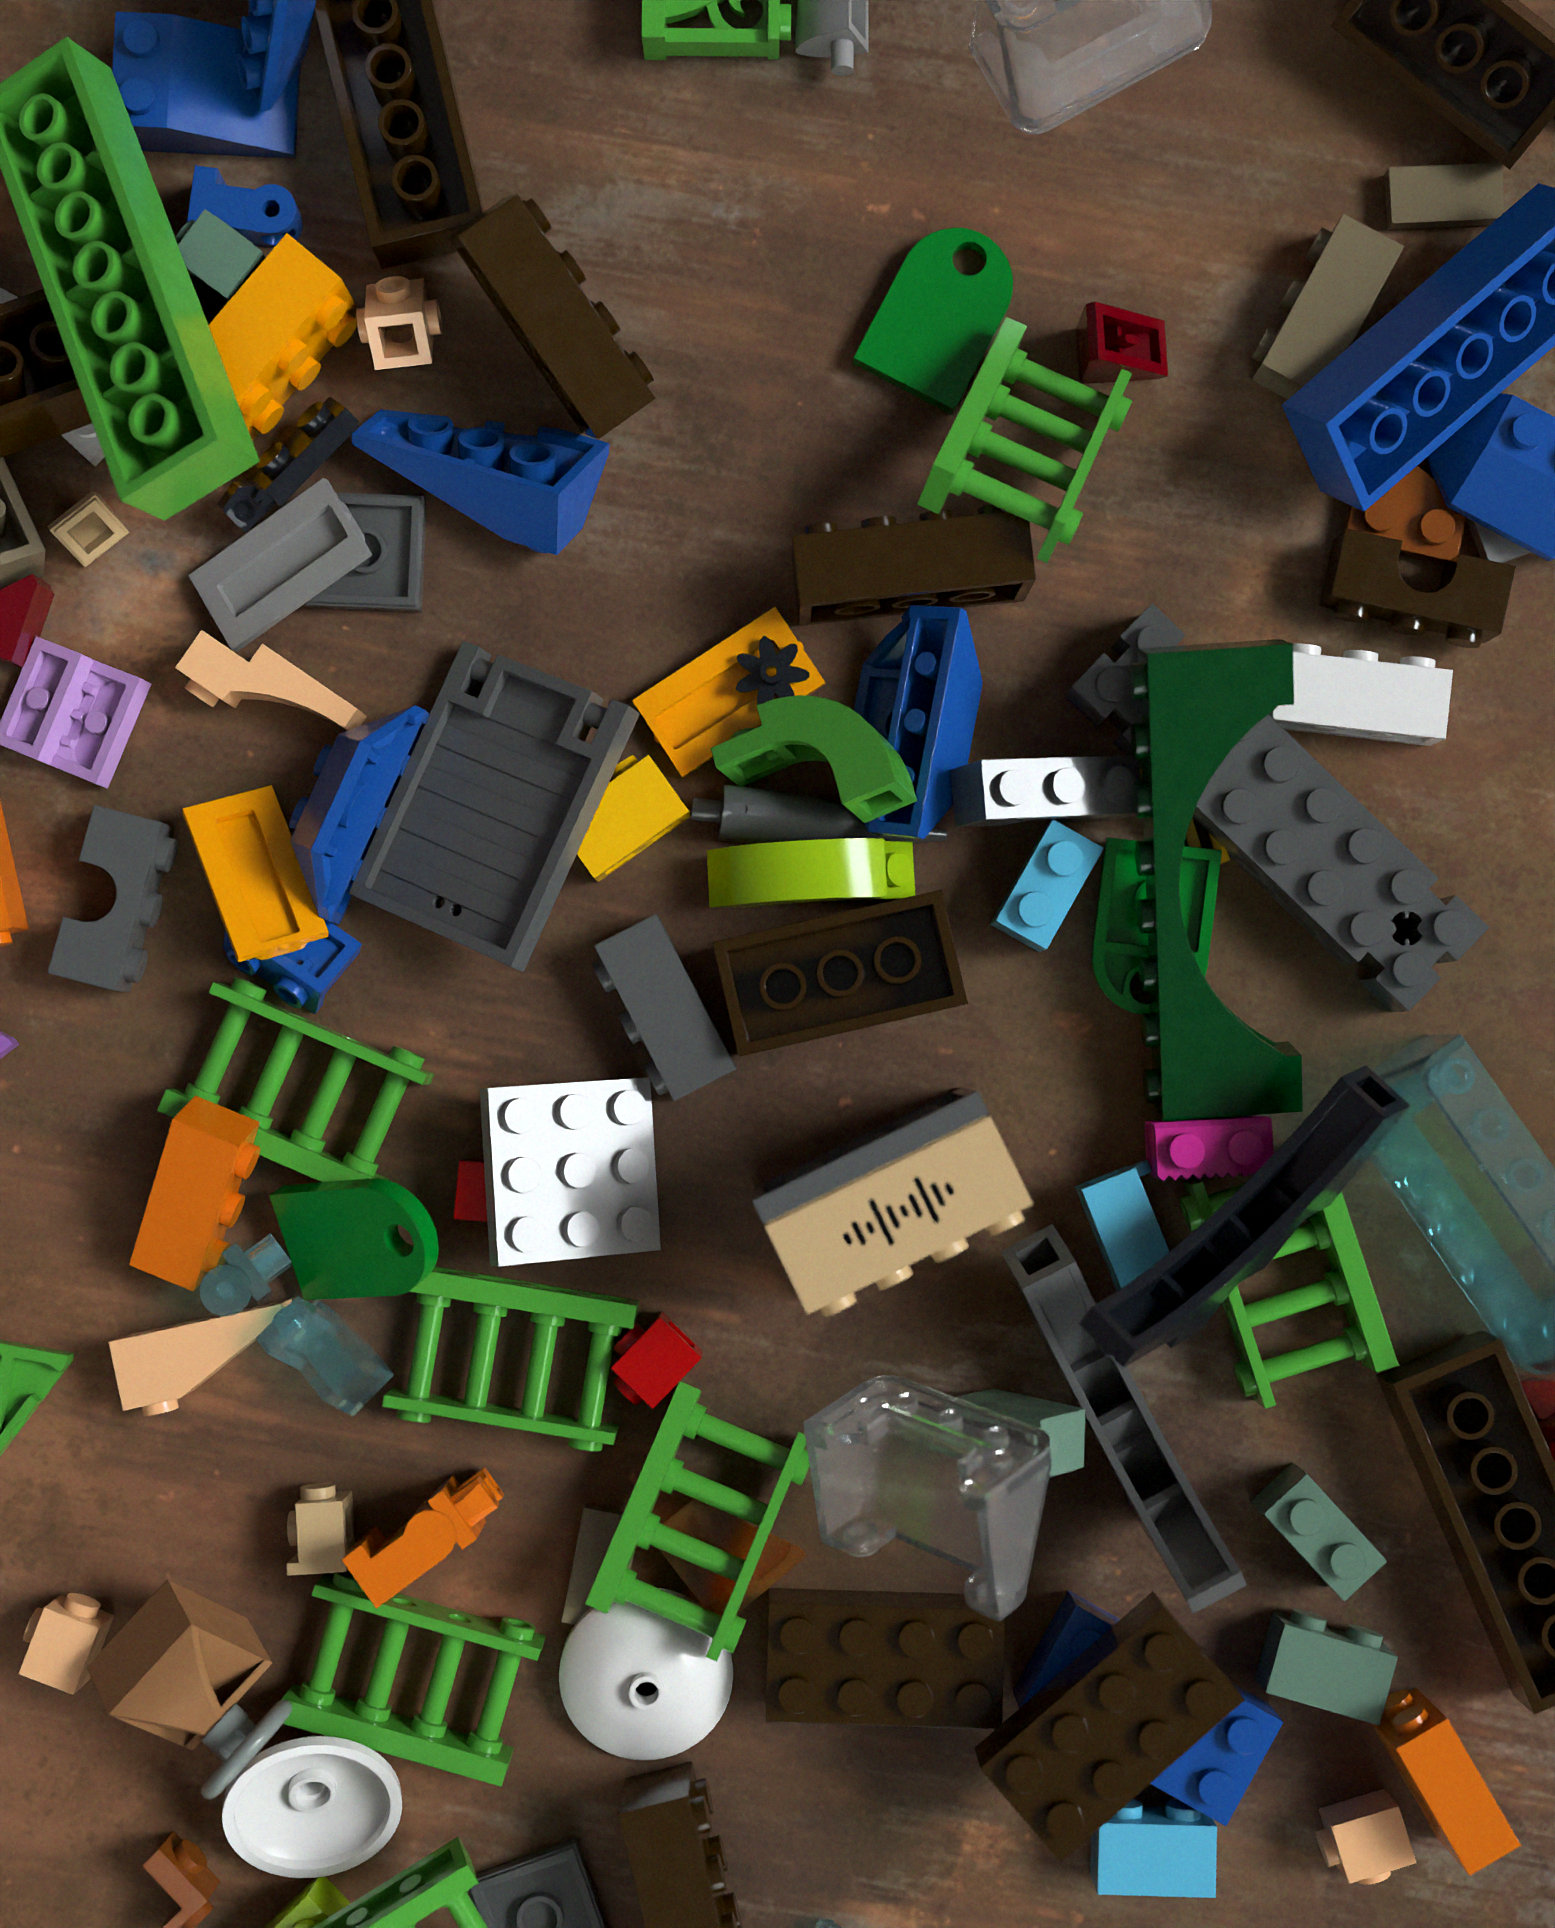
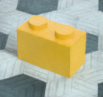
[577,755,691,882]

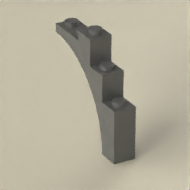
[1000,1224,1247,1614]

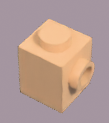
[19,1593,114,1695]
[1316,1789,1416,1885]

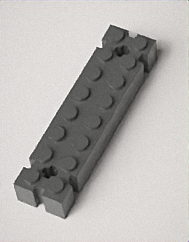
[1064,603,1490,1012]

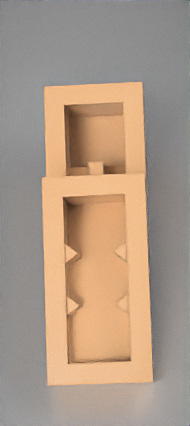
[175,630,367,731]

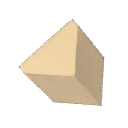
[47,491,129,567]

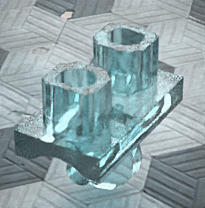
[200,1234,292,1317]

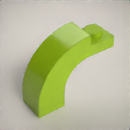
[707,838,915,908]

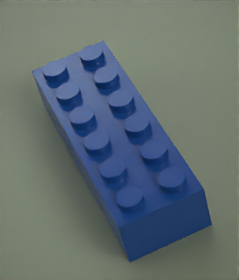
[1282,183,1555,512]

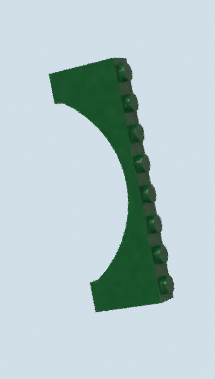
[1129,639,1303,1121]

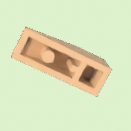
[109,1298,294,1416]

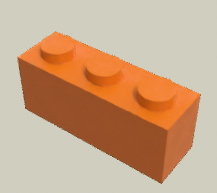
[129,1095,261,1292]

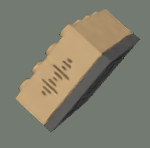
[752,1088,1033,1317]

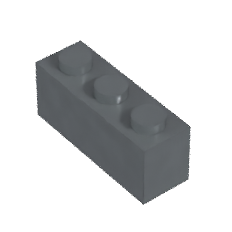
[591,914,737,1101]

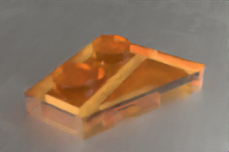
[659,1497,808,1616]

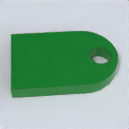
[853,228,1013,415]
[1091,837,1222,1015]
[269,1178,439,1300]

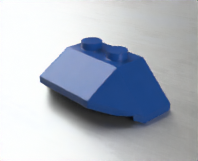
[1426,393,1555,561]
[854,605,983,839]
[289,705,430,925]

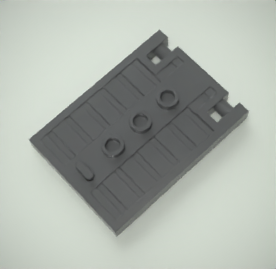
[348,640,640,972]

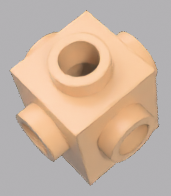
[356,276,442,370]

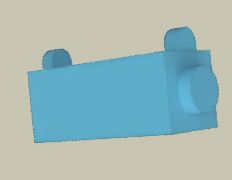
[1074,1160,1169,1291]

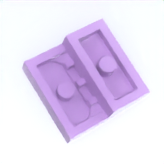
[0,636,151,789]

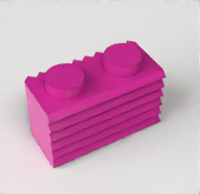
[1145,1116,1274,1181]

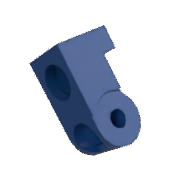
[187,165,303,248]

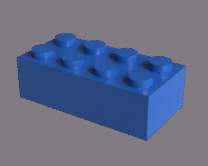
[1013,1590,1283,1826]

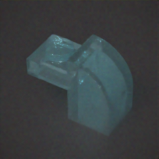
[256,1296,394,1417]

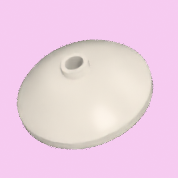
[559,1588,733,1760]
[222,1736,402,1878]

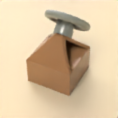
[86,1579,293,1799]

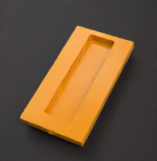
[632,607,826,778]
[182,785,329,962]

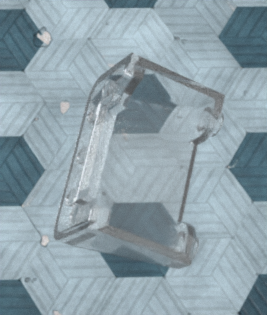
[969,0,1213,135]
[803,1375,1052,1622]

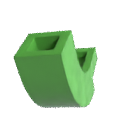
[711,695,917,823]

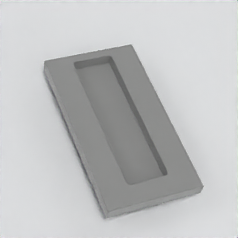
[188,478,372,652]

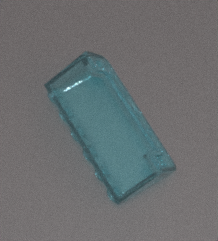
[1370,1034,1555,1375]

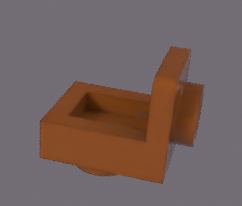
[142,1831,221,1928]

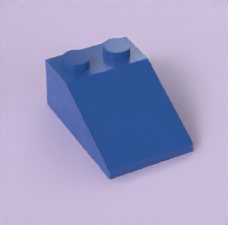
[112,11,301,158]

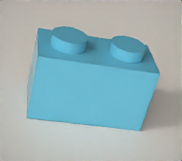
[990,820,1104,952]
[1090,1799,1217,1898]

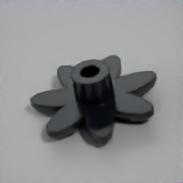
[736,636,810,705]

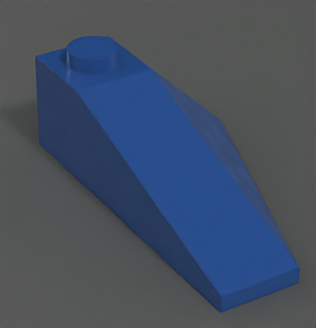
[352,409,609,555]

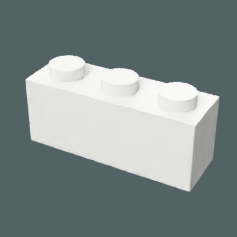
[1268,643,1453,746]

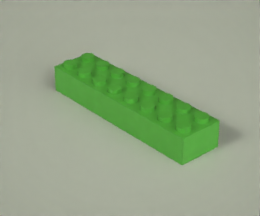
[0,36,260,521]

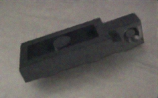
[217,396,359,533]

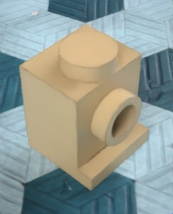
[287,1483,355,1575]

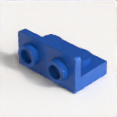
[223,919,362,1014]

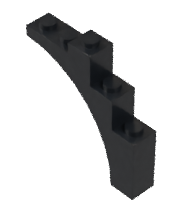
[1079,1065,1411,1368]

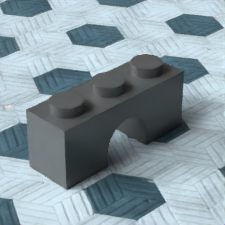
[951,755,1140,827]
[47,805,178,992]

